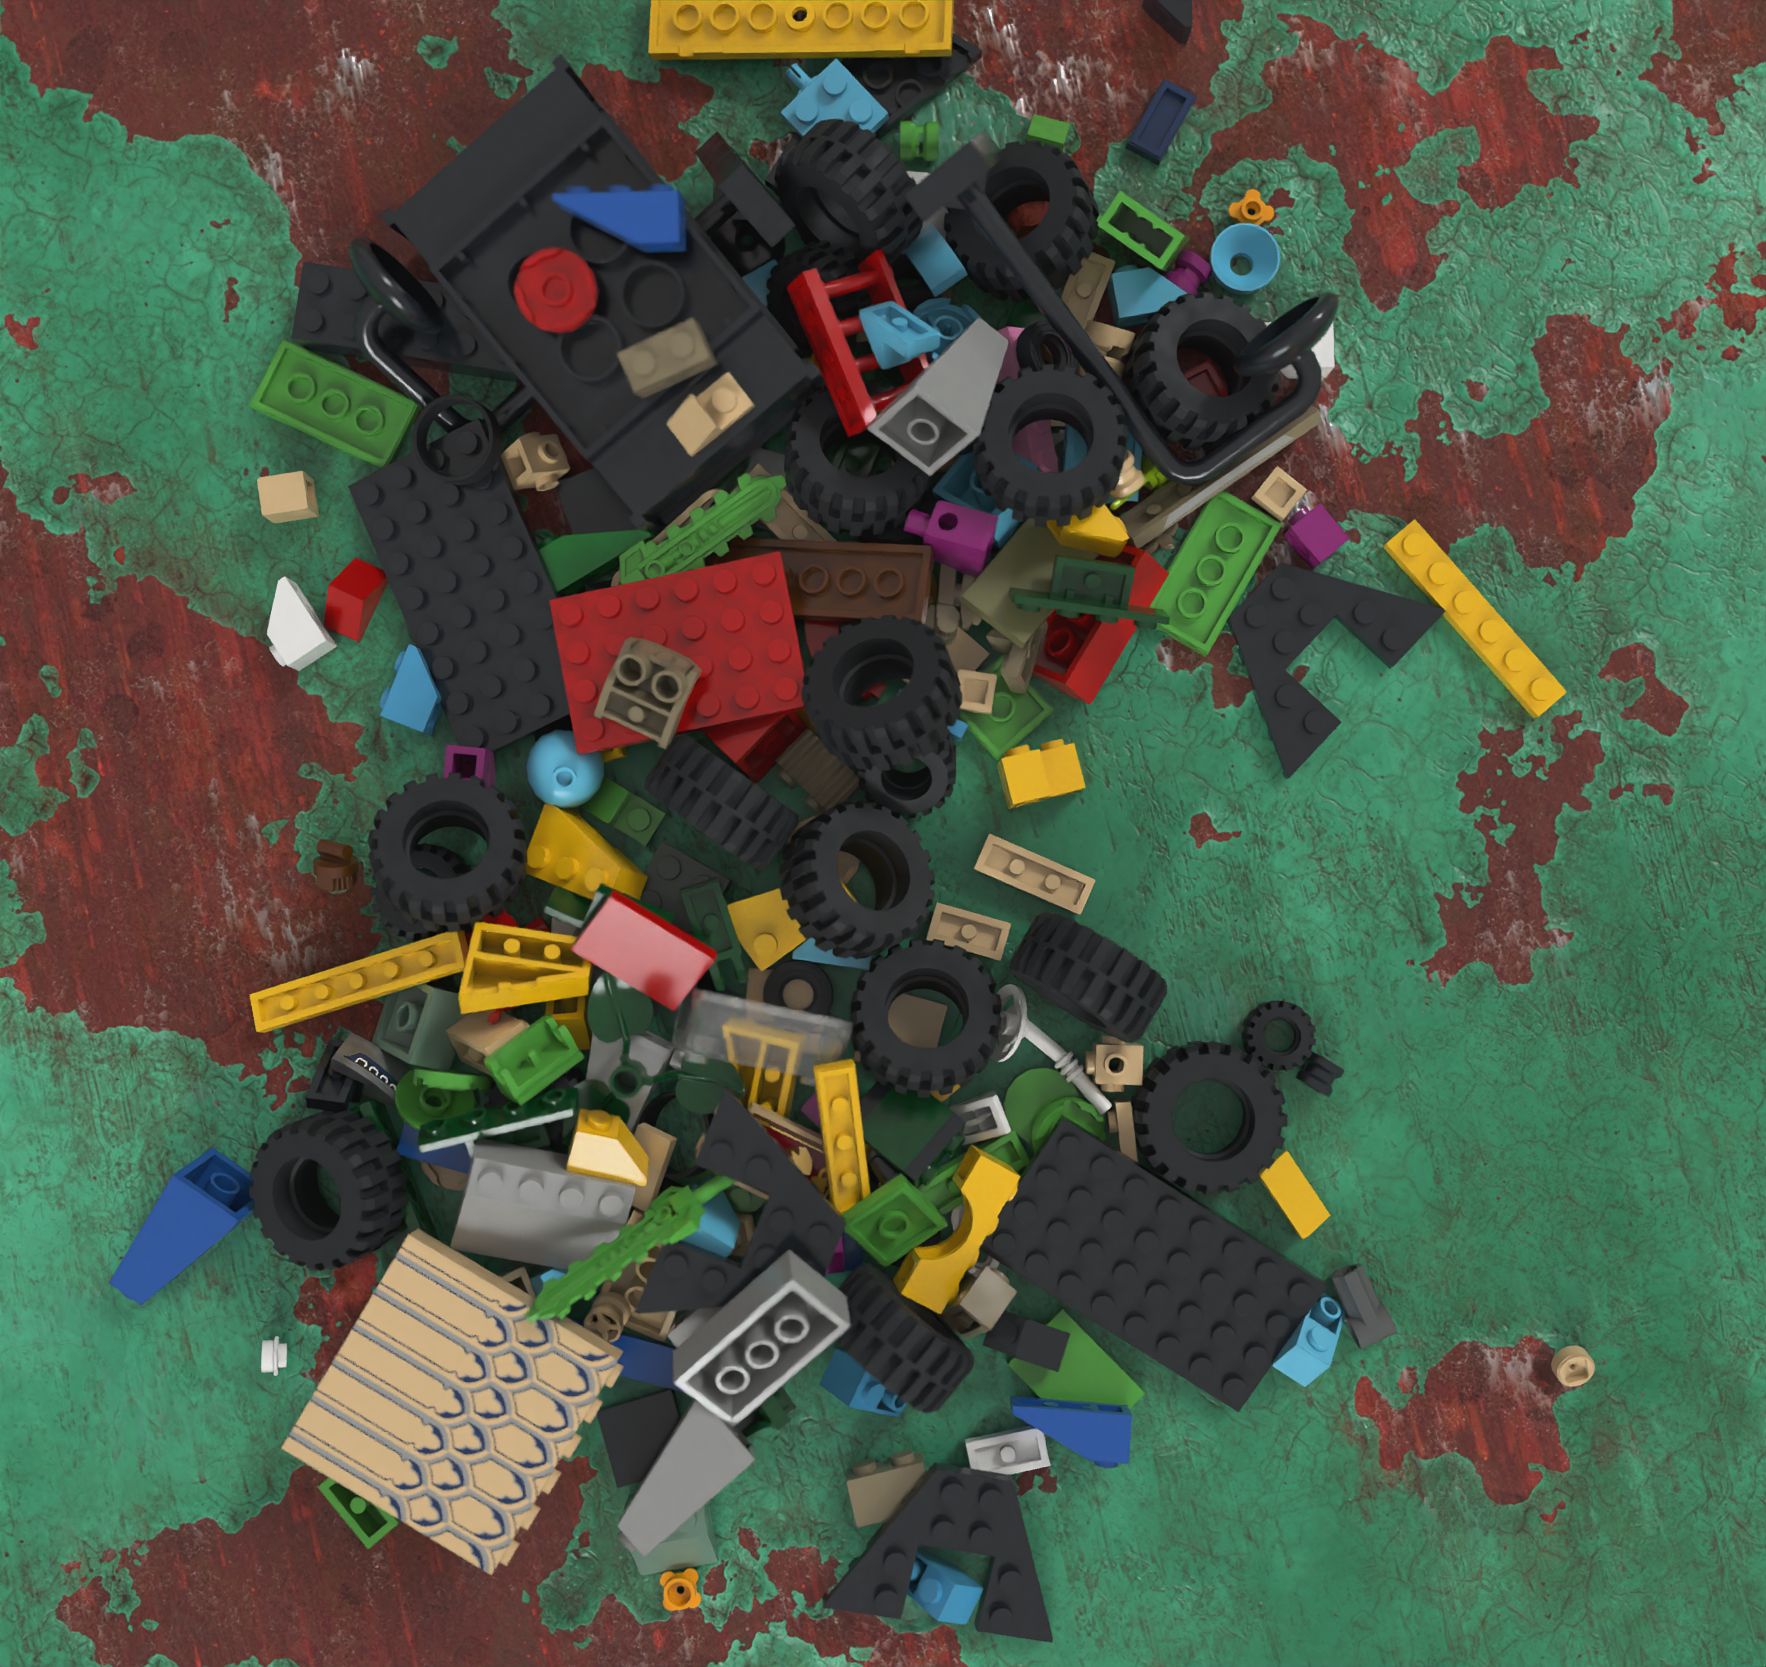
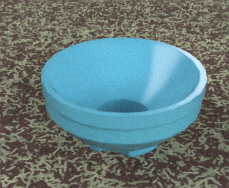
[1209,223,1280,295]

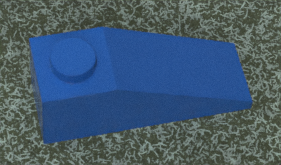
[1010,1396,1132,1468]

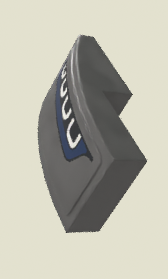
[330,1032,409,1109]

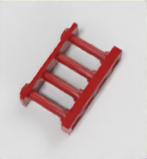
[786,249,929,437]

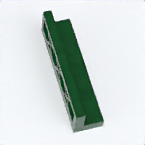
[348,1099,440,1251]

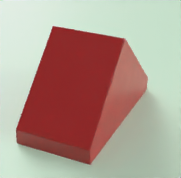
[323,557,389,643]

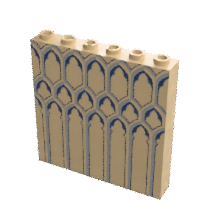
[282,1228,624,1575]

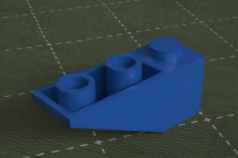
[553,184,686,252]

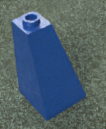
[109,1148,255,1305]

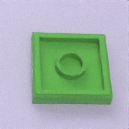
[958,653,1055,762]
[842,1173,948,1268]

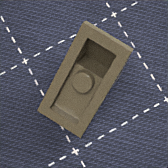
[986,620,1048,694]

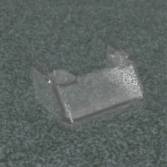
[671,986,854,1086]

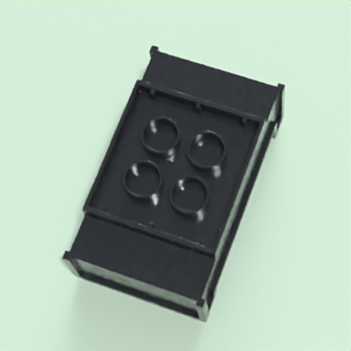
[380,54,826,534]

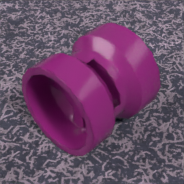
[1164,250,1212,298]

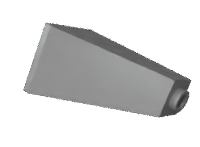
[867,317,1009,476]
[586,1030,676,1134]
[617,1398,755,1557]

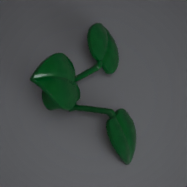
[562,972,745,1146]

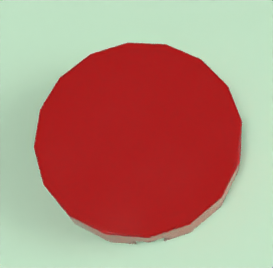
[514,247,599,334]

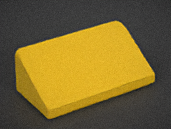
[1258,1150,1330,1240]

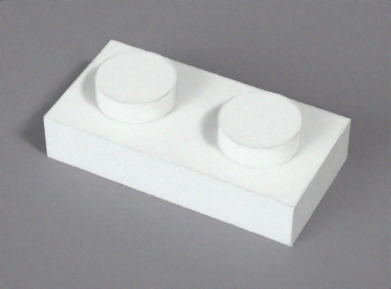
[965,1425,1050,1475]

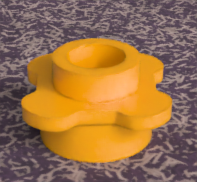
[1228,189,1274,226]
[660,1568,702,1611]

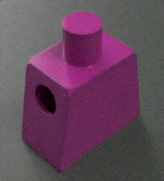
[904,500,999,578]

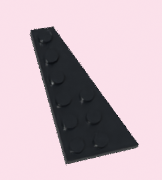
[765,33,982,191]

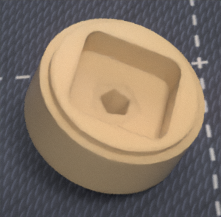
[1551,1345,1595,1387]

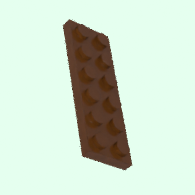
[705,537,935,624]

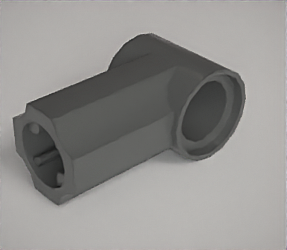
[1329,1263,1397,1349]

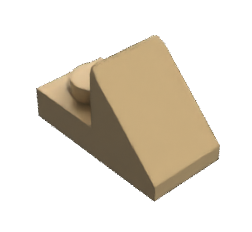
[666,372,755,457]

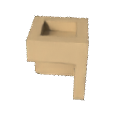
[257,471,319,523]

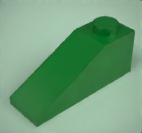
[538,529,657,597]

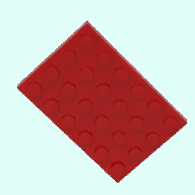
[549,551,805,755]

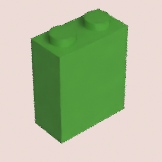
[1097,191,1190,272]

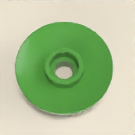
[395,1066,475,1130]

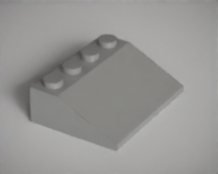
[450,1138,636,1270]

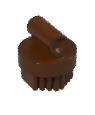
[313,839,359,892]

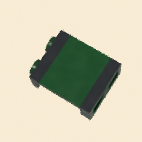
[859,1081,966,1188]

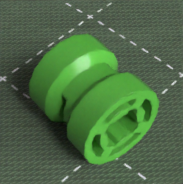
[900,121,939,161]

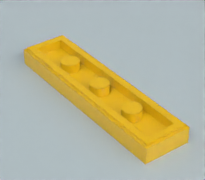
[813,1059,870,1214]

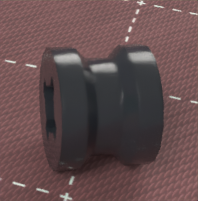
[1295,1052,1345,1098]

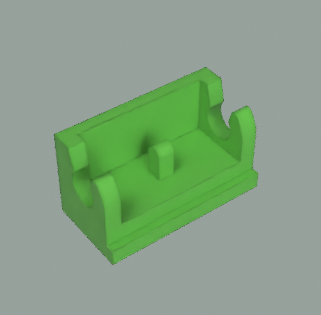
[483,1013,584,1106]

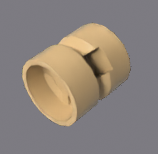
[1076,320,1135,379]

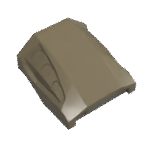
[594,637,702,749]

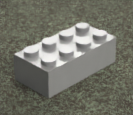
[673,1250,851,1427]

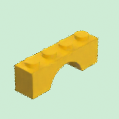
[893,1144,1020,1314]

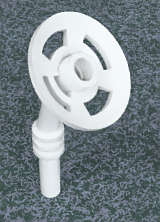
[989,984,1113,1115]

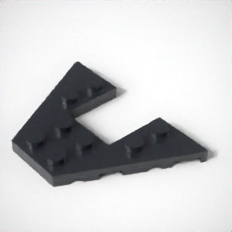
[1227,562,1445,779]
[635,1086,846,1314]
[822,1462,1053,1643]

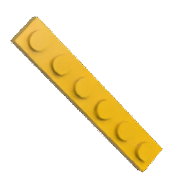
[1382,519,1567,718]
[249,930,469,1033]

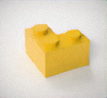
[997,739,1086,809]

